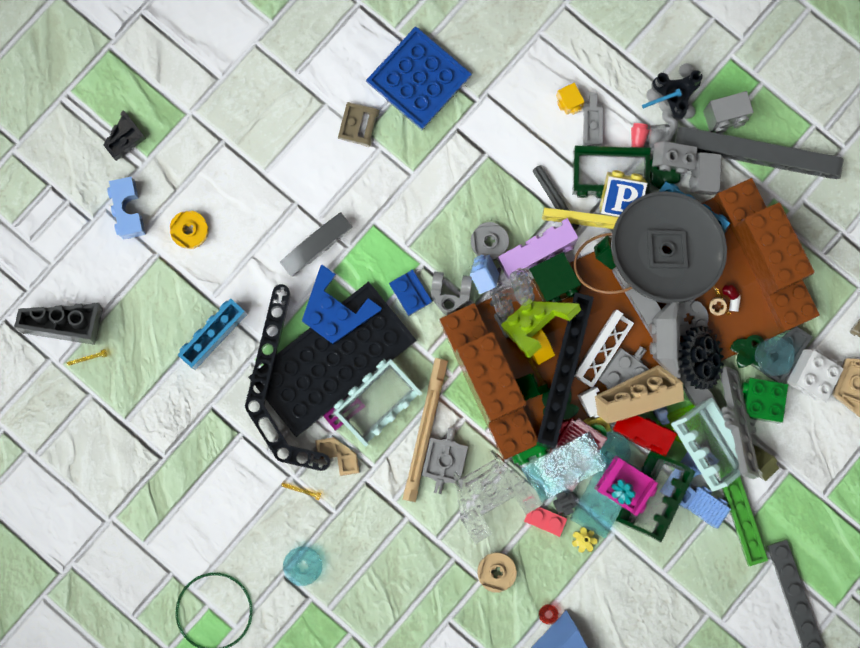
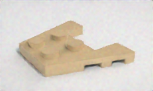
[832,358,860,417]

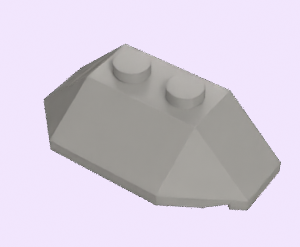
[649,302,681,378]

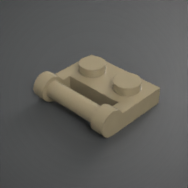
[338,102,380,147]

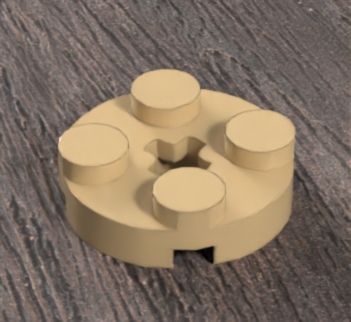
[477,553,517,592]

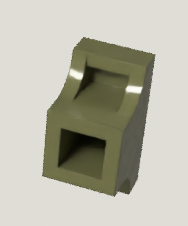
[753,444,779,481]

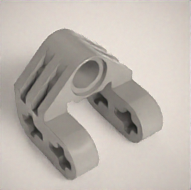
[431,271,472,315]

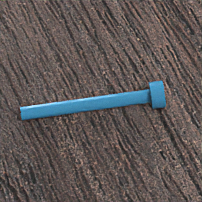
[642,89,682,108]

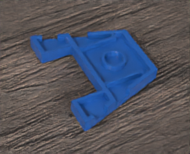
[302,265,382,344]

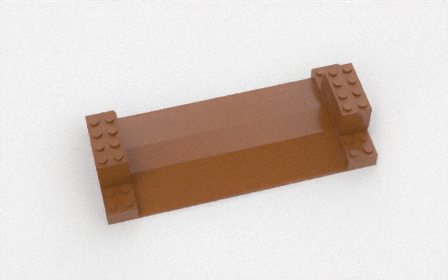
[439,178,820,461]

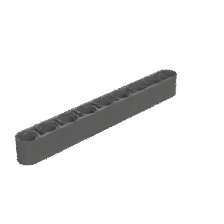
[676,127,844,179]

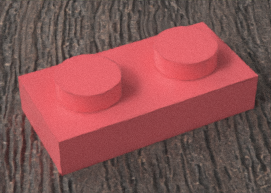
[524,503,567,537]

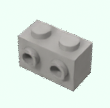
[652,141,697,174]
[689,152,721,195]

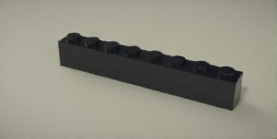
[536,292,594,450]

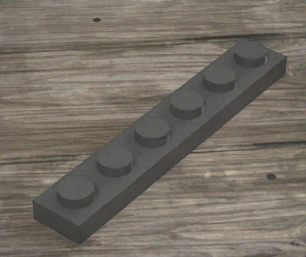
[767,540,824,648]

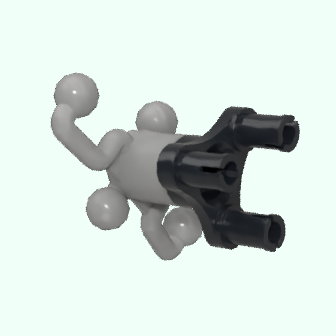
[646,63,703,143]

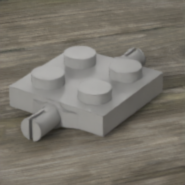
[598,346,649,389]
[422,428,468,494]

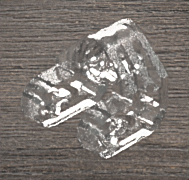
[489,268,535,319]

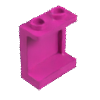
[594,455,658,516]

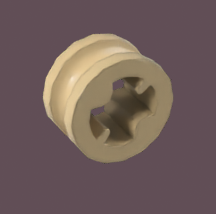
[709,297,727,316]

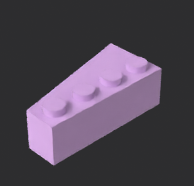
[497,218,578,280]

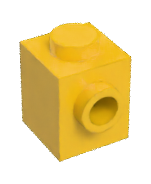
[556,82,585,115]

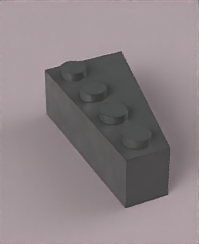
[14,302,103,345]

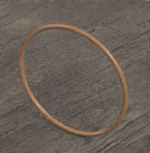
[574,233,633,294]

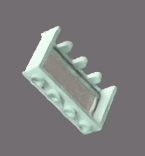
[333,359,422,447]
[671,397,741,492]

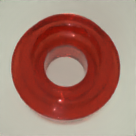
[539,604,558,624]

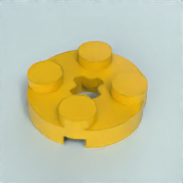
[170,211,209,250]

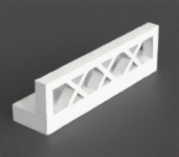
[574,310,634,388]

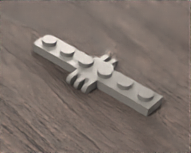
[721,366,760,479]

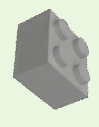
[703,91,754,133]

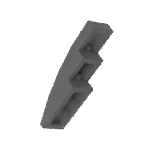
[280,212,353,277]

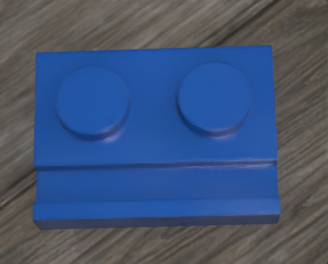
[389,269,432,317]

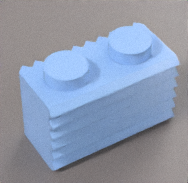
[470,255,499,294]
[686,486,731,529]

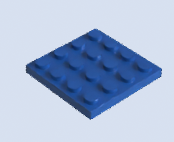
[366,26,472,130]

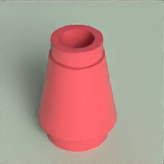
[631,123,650,148]

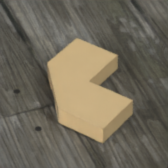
[315,437,359,476]

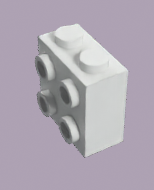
[787,348,843,403]

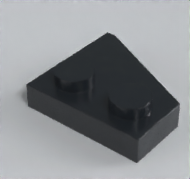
[103,110,146,161]

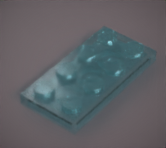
[522,432,609,502]
[570,451,642,538]

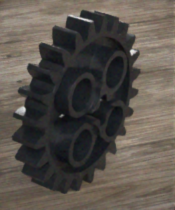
[679,326,724,390]

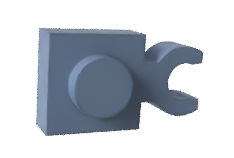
[653,406,670,425]

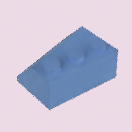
[531,610,588,648]

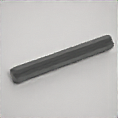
[533,165,579,231]

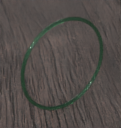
[175,573,253,648]

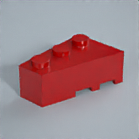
[613,415,677,457]

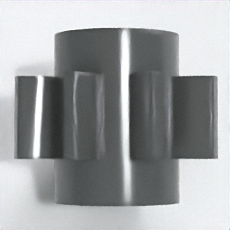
[553,491,577,516]

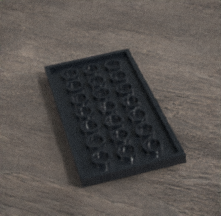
[248,281,417,438]

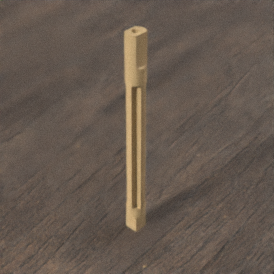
[402,358,448,503]

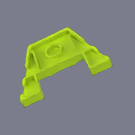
[501,301,581,358]

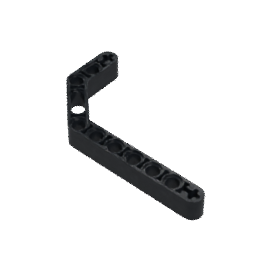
[245,284,330,471]

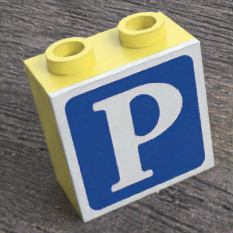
[599,170,647,217]

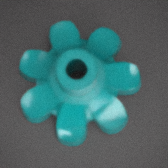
[611,479,636,505]

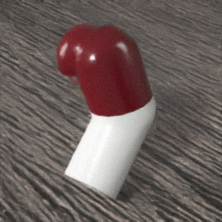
[722,285,741,312]

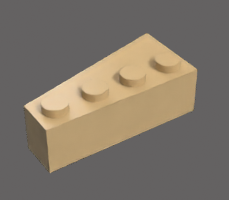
[595,365,684,424]

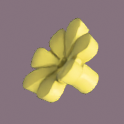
[572,527,598,553]

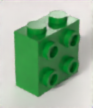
[742,378,788,424]

